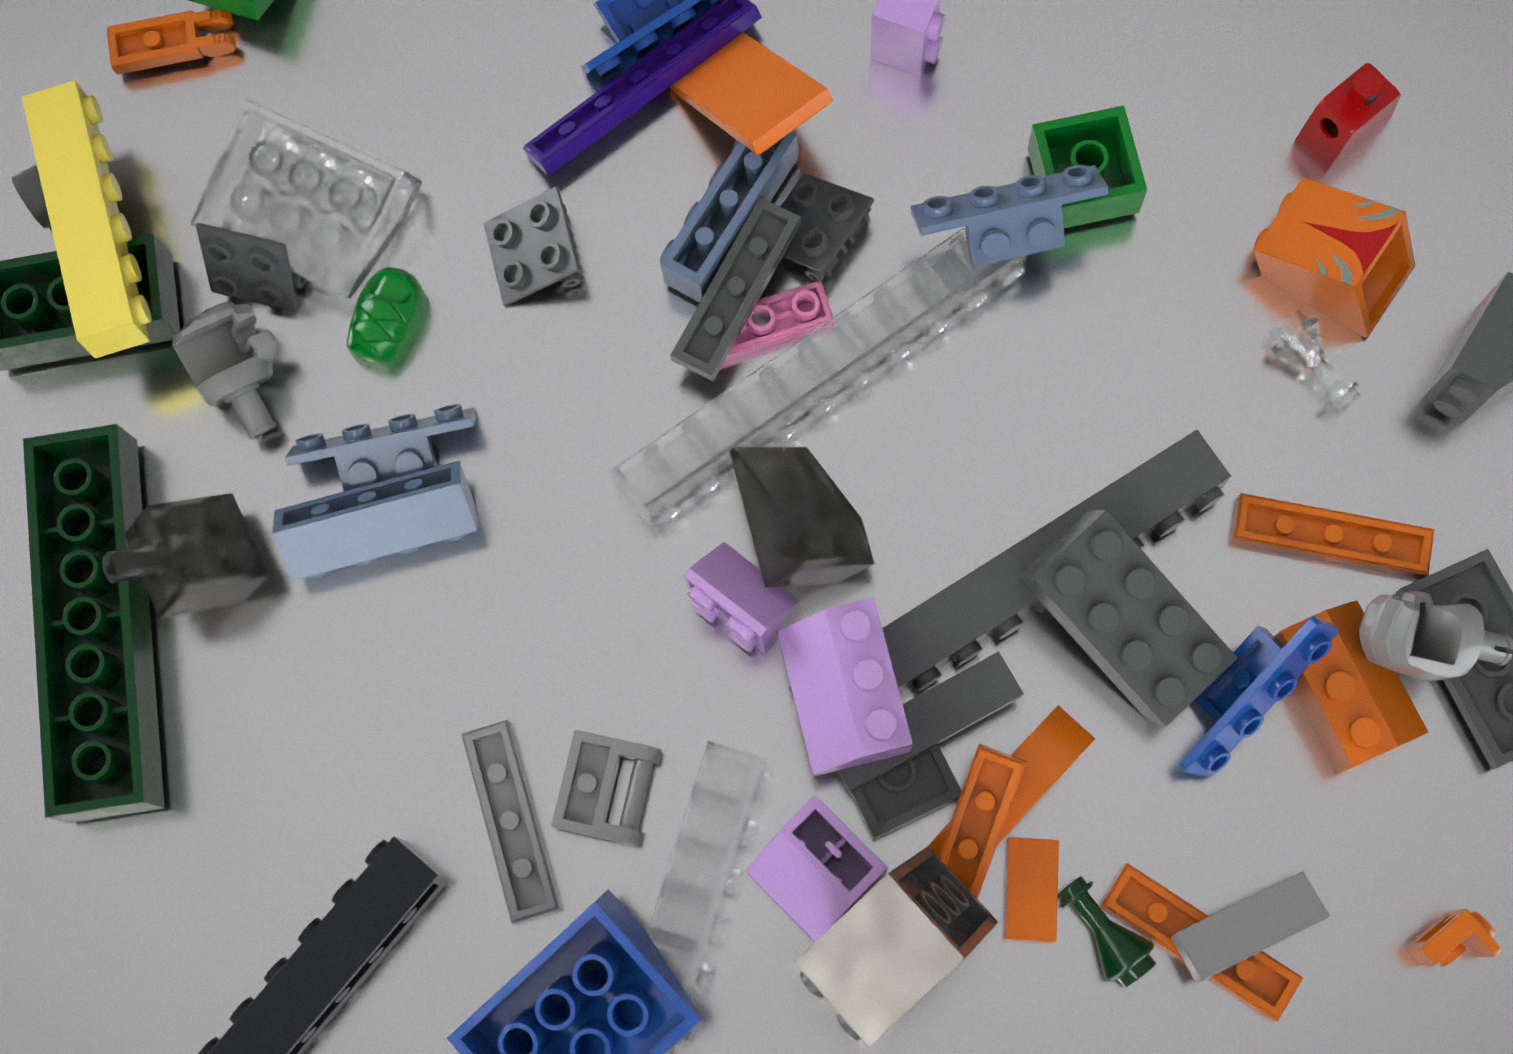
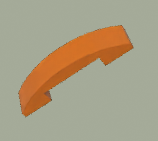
[928,705,1095,856]

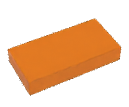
[1004,837,1059,943]

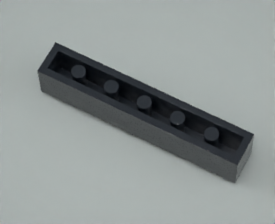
[198,836,448,1054]

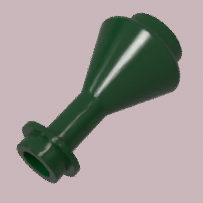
[1058,876,1157,988]

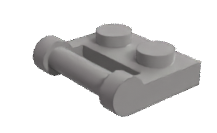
[551,730,662,847]

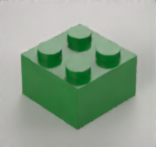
[1028,105,1147,228]

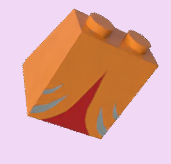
[1253,177,1416,338]

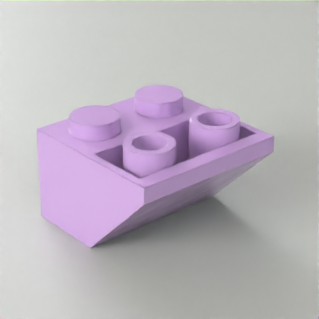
[683,542,801,654]
[746,795,888,942]

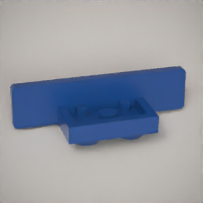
[581,0,718,76]
[1180,616,1339,777]

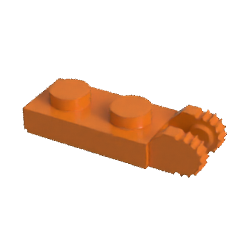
[107,9,236,75]

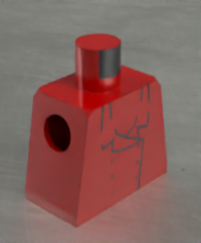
[1295,63,1401,173]

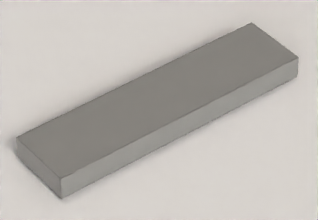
[461,719,562,925]

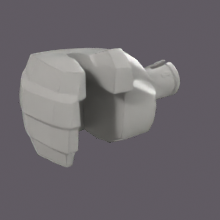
[172,302,279,440]
[1359,591,1513,681]

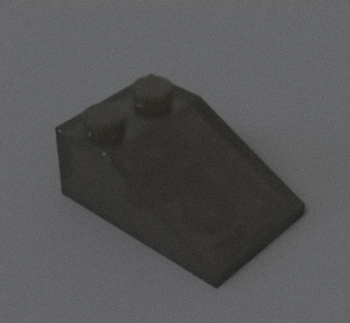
[729,447,875,588]

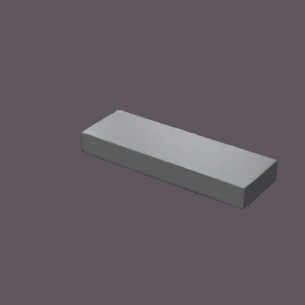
[1171,871,1330,984]

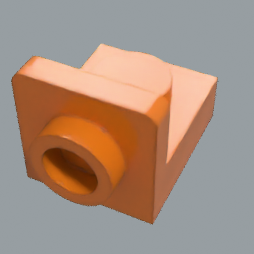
[1406,909,1502,967]

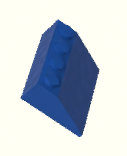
[446,889,703,1054]

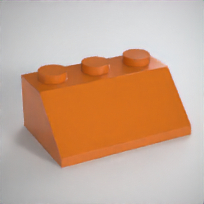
[1274,600,1429,774]

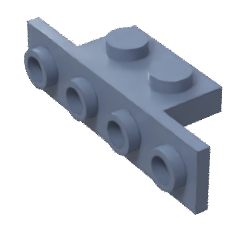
[910,165,1109,267]
[285,404,477,491]

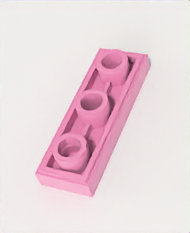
[724,280,835,362]

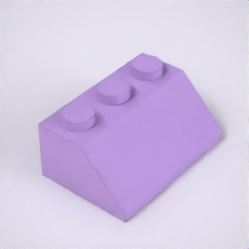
[777,597,913,776]

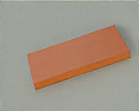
[670,32,833,155]

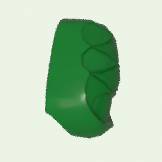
[347,267,429,371]

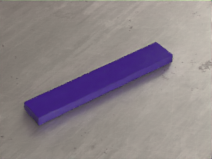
[523,0,762,176]

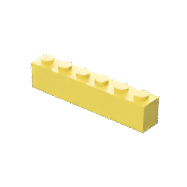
[21,80,152,359]

